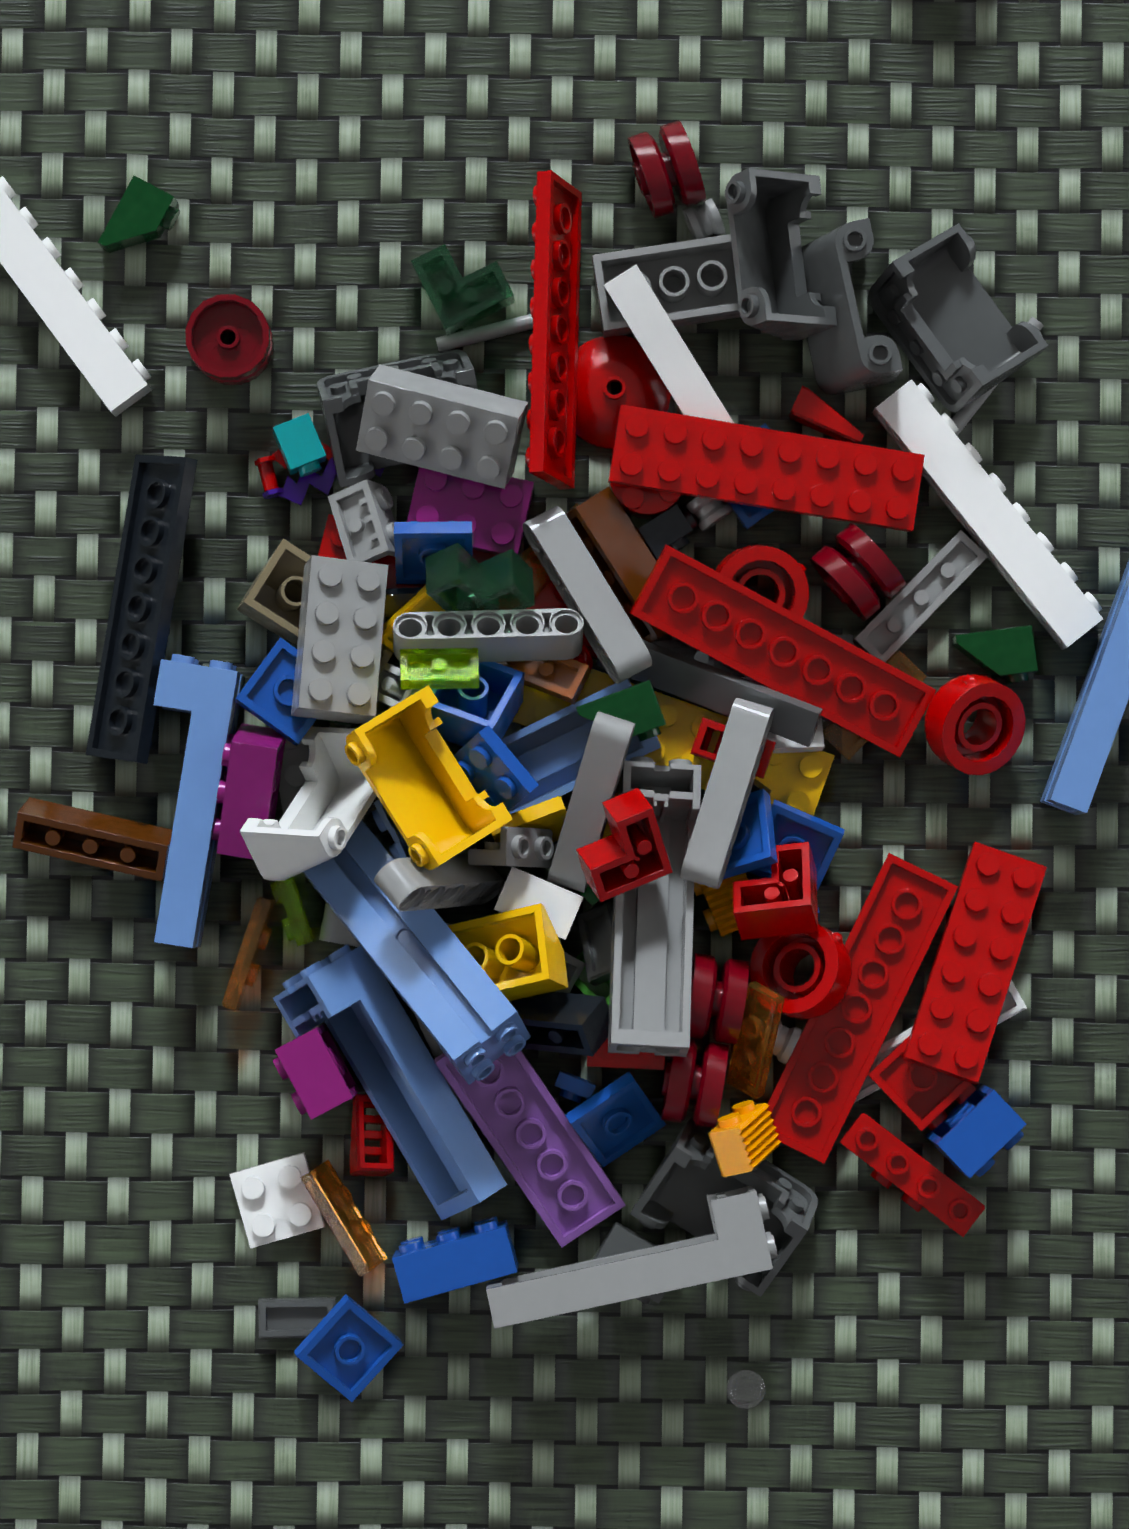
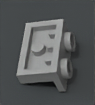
[328,479,395,563]
[468,826,554,868]

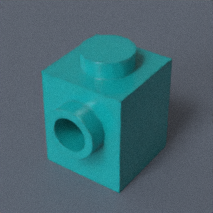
[273,413,326,477]

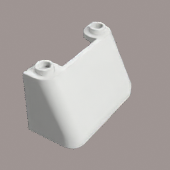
[240,727,376,881]

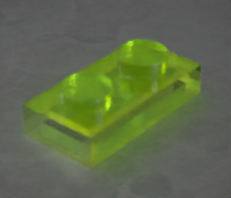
[400,648,479,690]
[270,876,315,947]

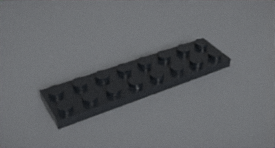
[86,454,198,764]

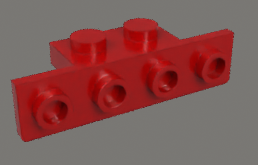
[840,1113,985,1237]

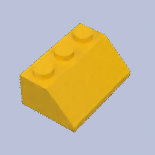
[448,903,569,1001]

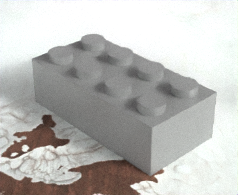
[592,234,741,338]
[356,364,528,489]
[291,555,388,724]

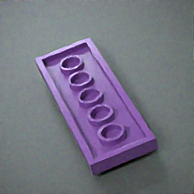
[434,1050,626,1248]

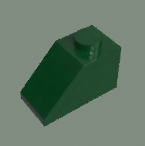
[98,176,180,253]
[951,625,1038,684]
[576,680,666,742]

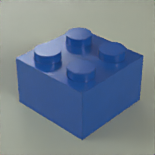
[430,662,524,746]

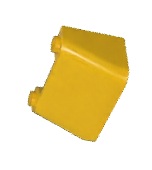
[345,685,513,870]

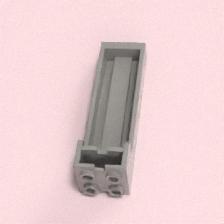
[608,756,702,1057]
[486,1186,778,1329]

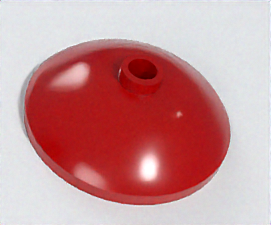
[576,335,671,449]

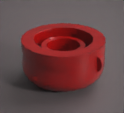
[715,544,809,618]
[924,674,1026,776]
[750,924,852,1019]

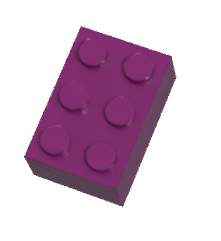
[407,467,534,560]
[212,723,286,859]
[273,1023,360,1120]

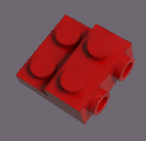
[868,1035,976,1131]

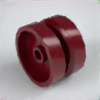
[628,120,706,218]
[185,294,273,385]
[810,523,906,621]
[690,953,749,1045]
[661,1039,729,1128]

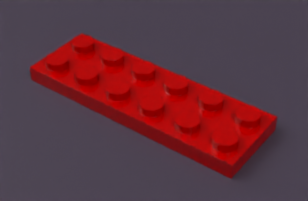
[902,842,1047,1085]

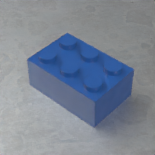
[925,1083,1027,1179]
[392,1216,519,1304]

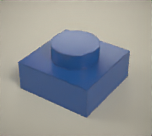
[554,1070,596,1103]

